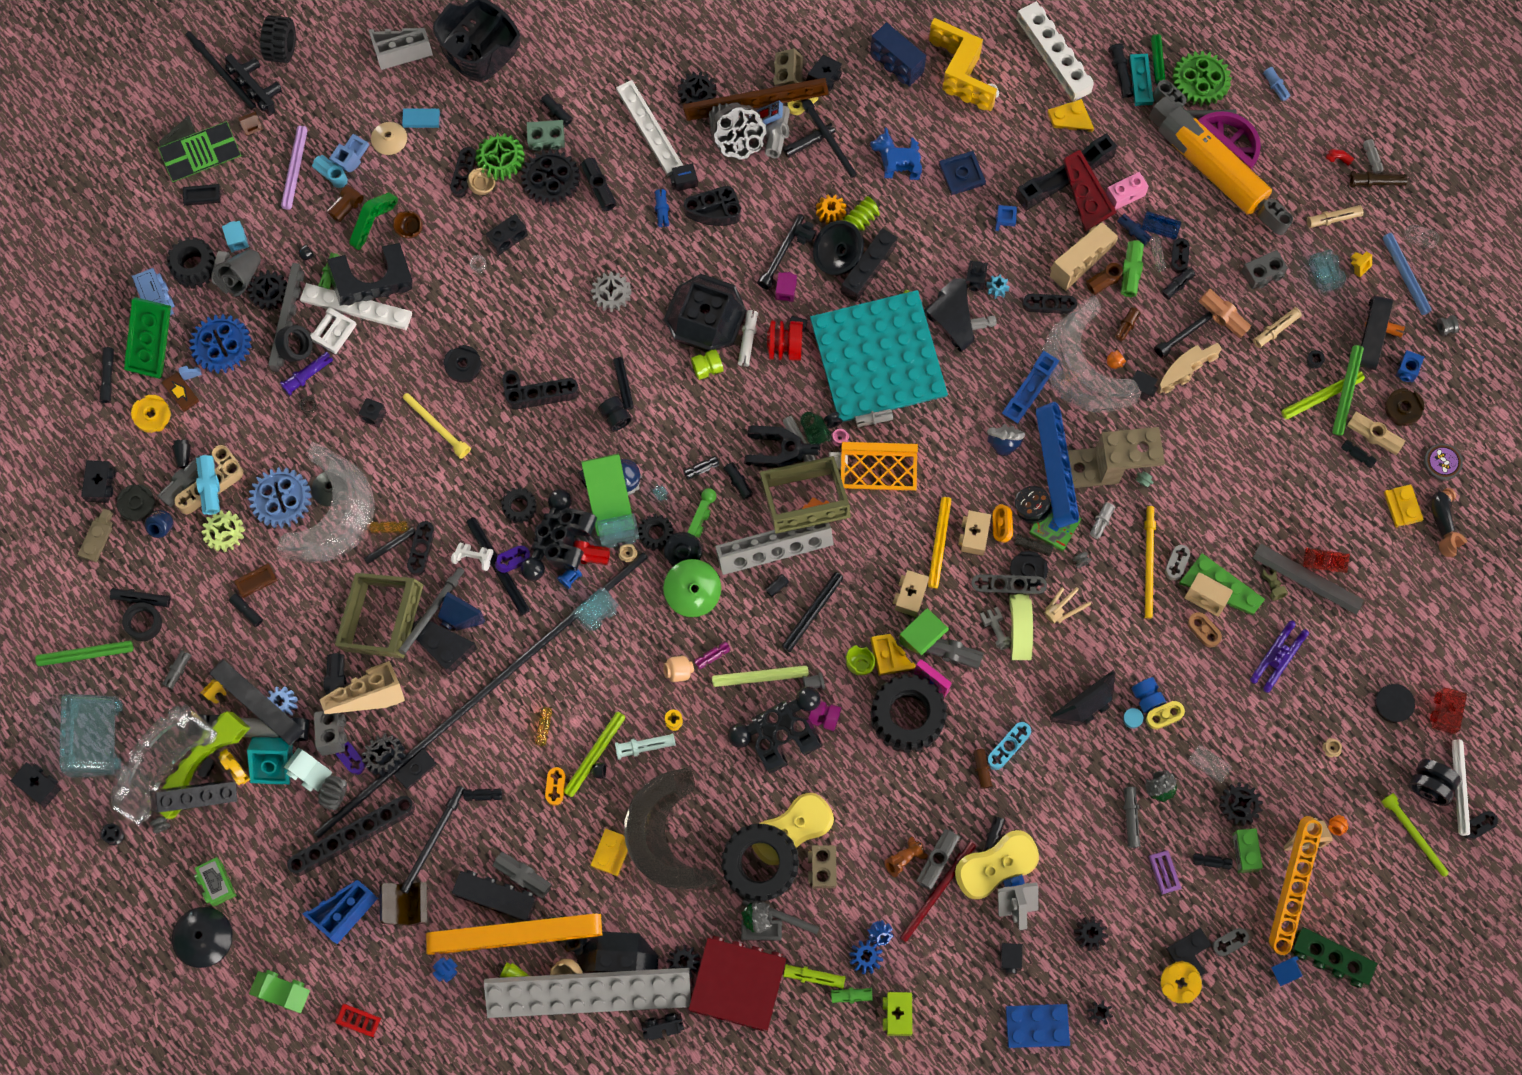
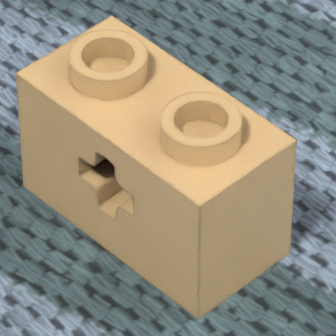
[958,510,991,556]
[893,570,929,617]

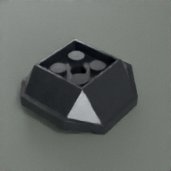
[664,274,746,352]

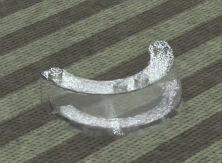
[1042,295,1141,413]
[277,442,375,563]
[111,704,217,825]

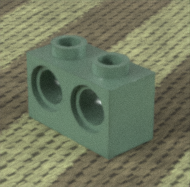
[527,120,565,151]

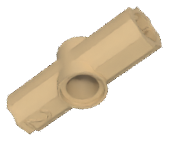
[1347,411,1405,455]

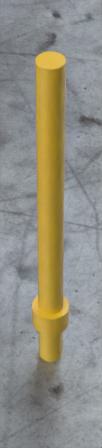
[1144,506,1156,619]

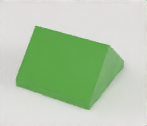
[899,608,949,656]

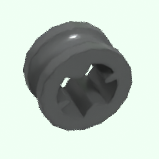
[1072,551,1092,568]
[150,816,171,834]

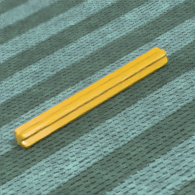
[928,497,951,588]

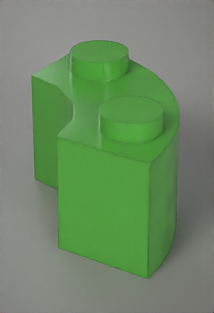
[249,970,310,1014]

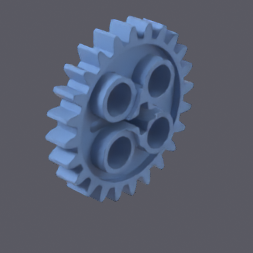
[248,467,312,529]

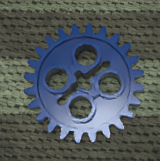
[189,314,252,374]

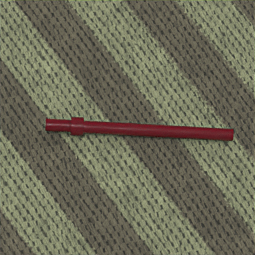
[900,842,976,943]

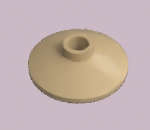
[371,122,407,155]

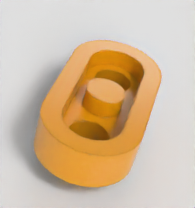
[993,504,1013,543]

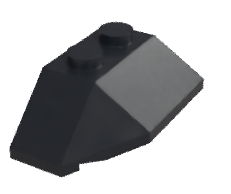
[1049,670,1116,726]
[577,931,659,973]

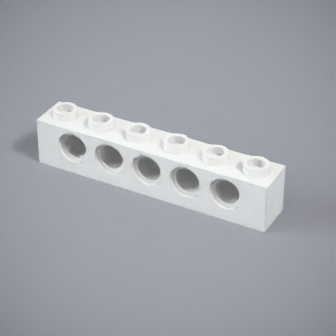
[1016,1,1094,102]

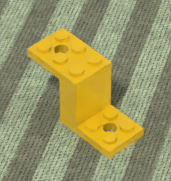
[929,18,997,111]

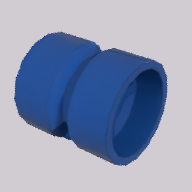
[1131,677,1166,713]

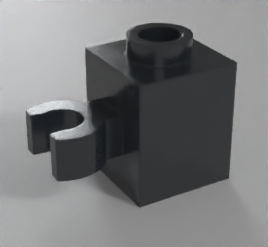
[966,260,988,291]

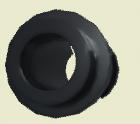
[764,574,789,598]

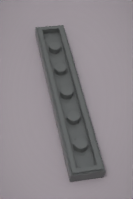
[1253,543,1364,615]

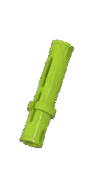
[783,964,845,989]

